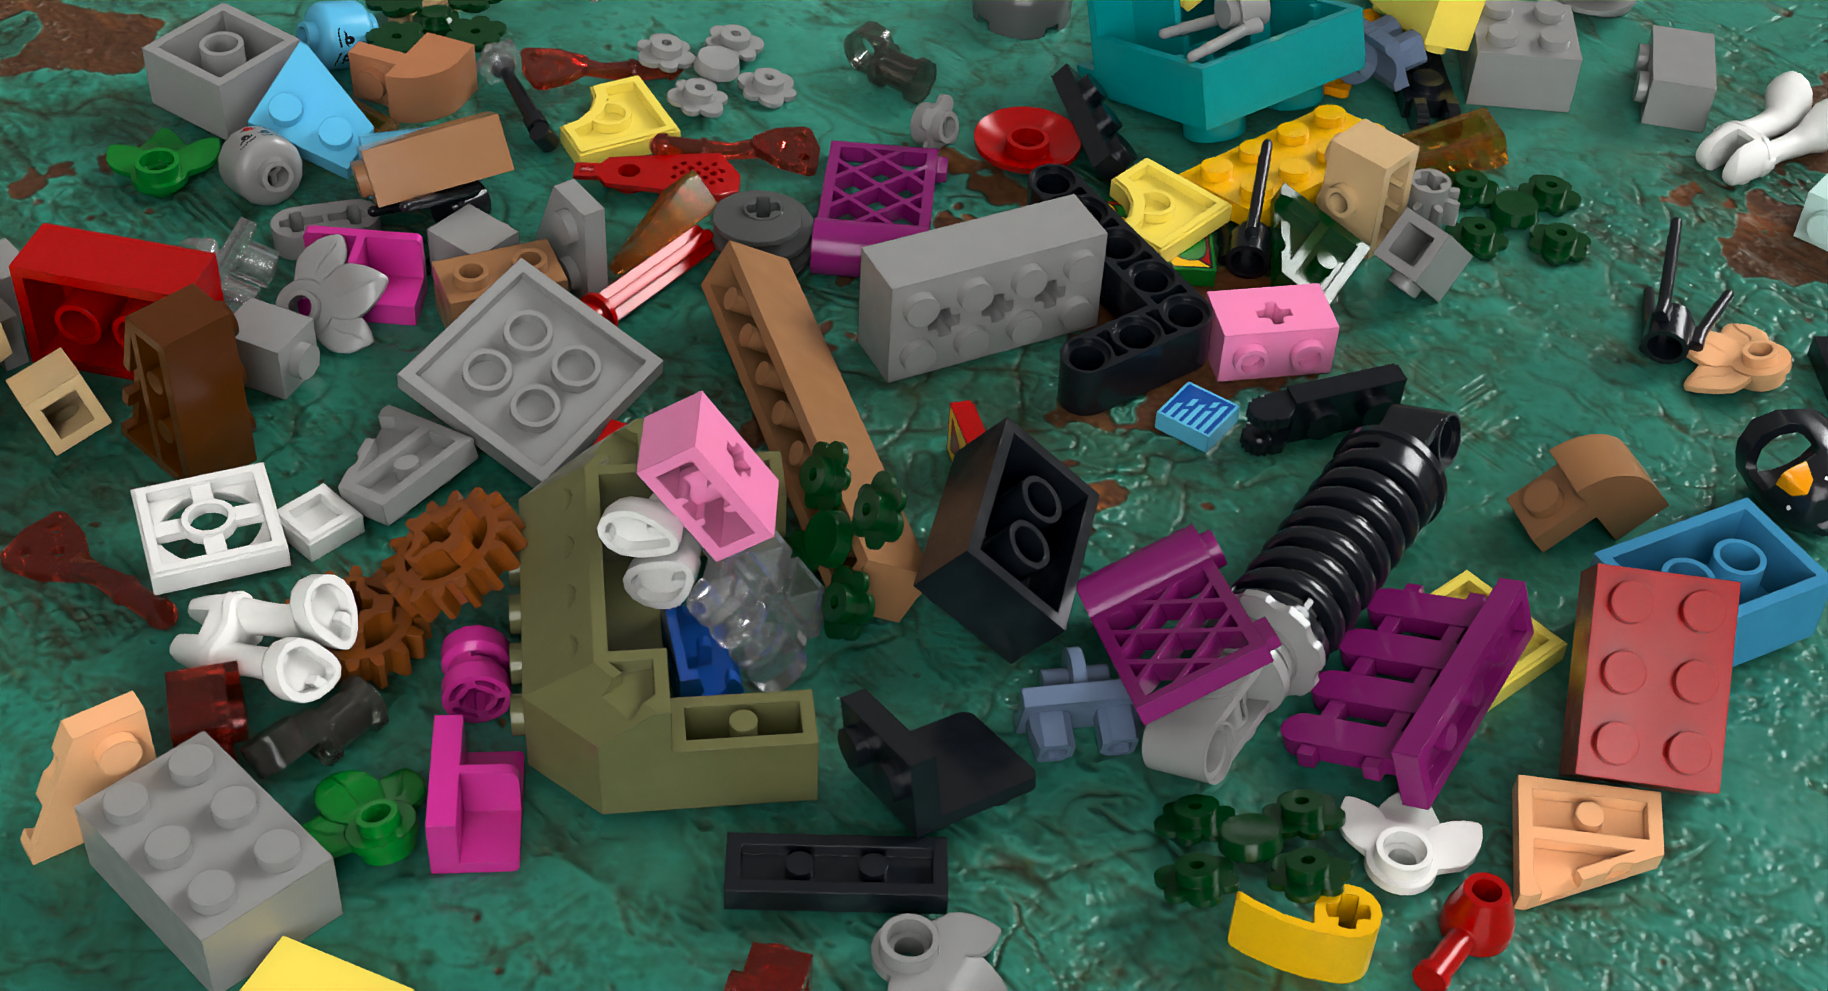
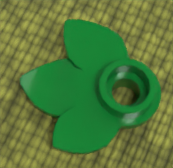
[106,127,221,198]
[301,768,427,866]

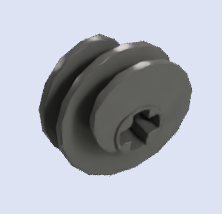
[712,190,813,274]

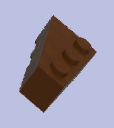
[121,283,257,480]

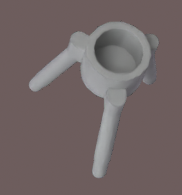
[1158,0,1271,62]

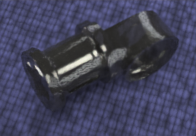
[843,21,937,104]
[239,674,389,779]

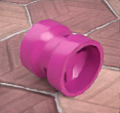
[441,625,512,723]

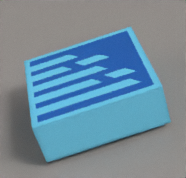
[1154,381,1240,453]

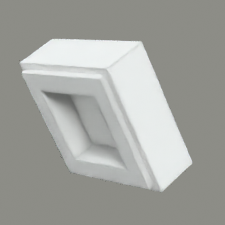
[277,483,365,562]

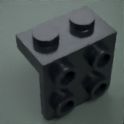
[837,689,1036,838]

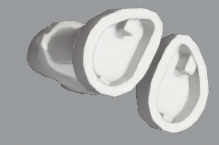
[1696,71,1828,186]
[597,492,702,609]
[170,574,358,703]

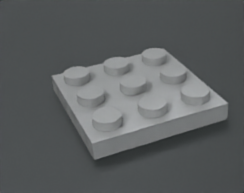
[397,258,663,488]

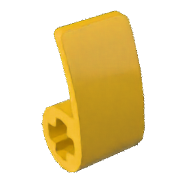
[1228,884,1383,984]

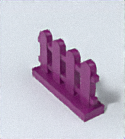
[1280,578,1534,810]

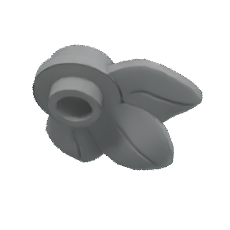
[275,234,389,354]
[871,912,1008,991]

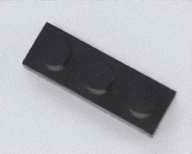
[1051,63,1138,183]
[724,832,948,914]

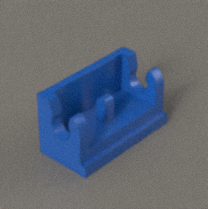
[660,581,745,698]

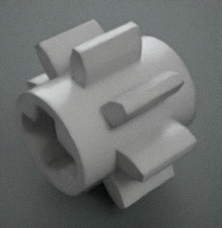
[1406,169,1461,229]

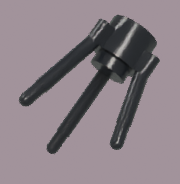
[1217,139,1273,279]
[368,180,491,276]
[1639,217,1734,364]

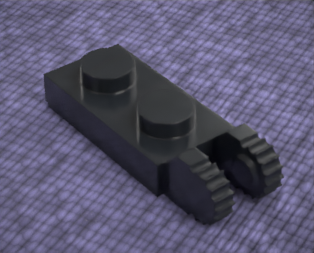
[1393,51,1462,136]
[1239,363,1408,457]

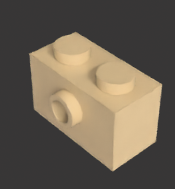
[1316,118,1420,260]

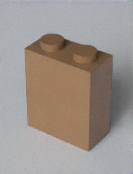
[350,111,515,208]

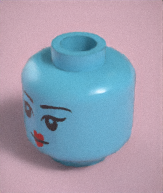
[296,0,379,70]

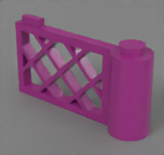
[810,140,949,278]
[1076,523,1282,726]

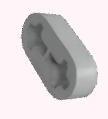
[270,199,383,260]

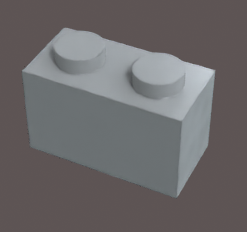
[1633,25,1717,133]

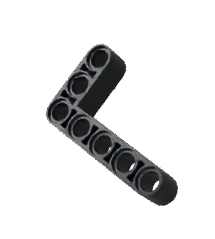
[1027,164,1213,416]

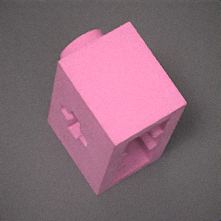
[1205,283,1340,382]
[636,391,779,562]

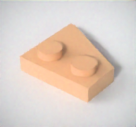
[20,690,156,865]
[1512,774,1664,910]

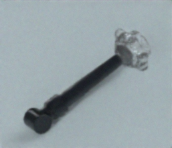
[476,39,559,153]

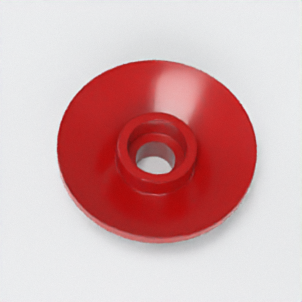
[974,106,1082,174]

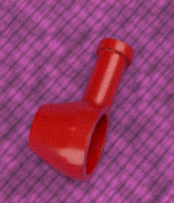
[1412,872,1515,991]

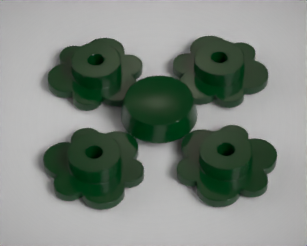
[365,0,507,53]
[1444,169,1591,265]
[770,441,907,641]
[1154,789,1353,908]

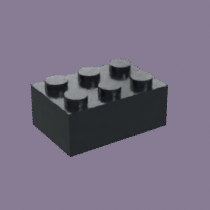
[913,416,1100,664]

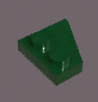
[1270,182,1371,305]

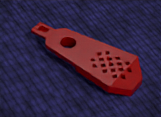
[573,153,741,204]

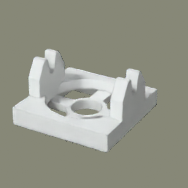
[130,462,291,596]

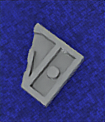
[534,179,608,300]
[338,404,478,526]

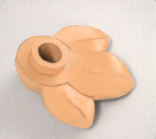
[1683,323,1792,394]

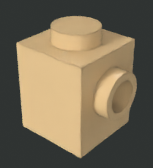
[5,347,112,456]

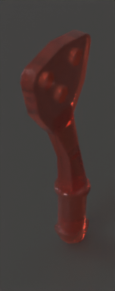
[520,47,683,91]
[649,127,820,176]
[0,511,179,630]

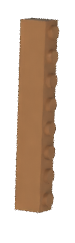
[701,240,923,623]

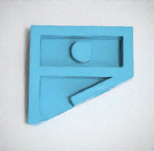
[247,42,374,180]

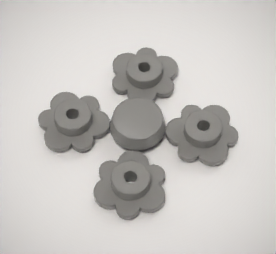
[637,24,796,118]

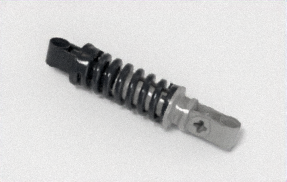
[1142,403,1462,785]

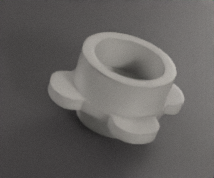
[910,94,959,154]

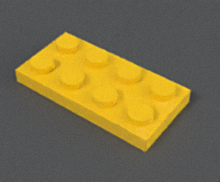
[1178,104,1407,227]

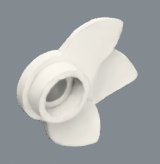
[1339,791,1483,895]

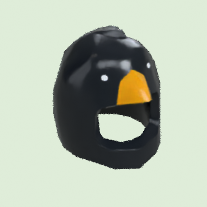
[1735,408,1828,537]

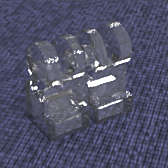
[687,529,826,692]

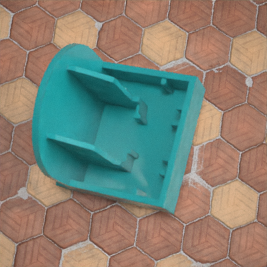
[1077,0,1366,143]

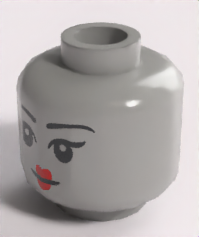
[218,126,303,206]

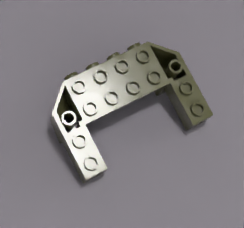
[509,418,819,814]

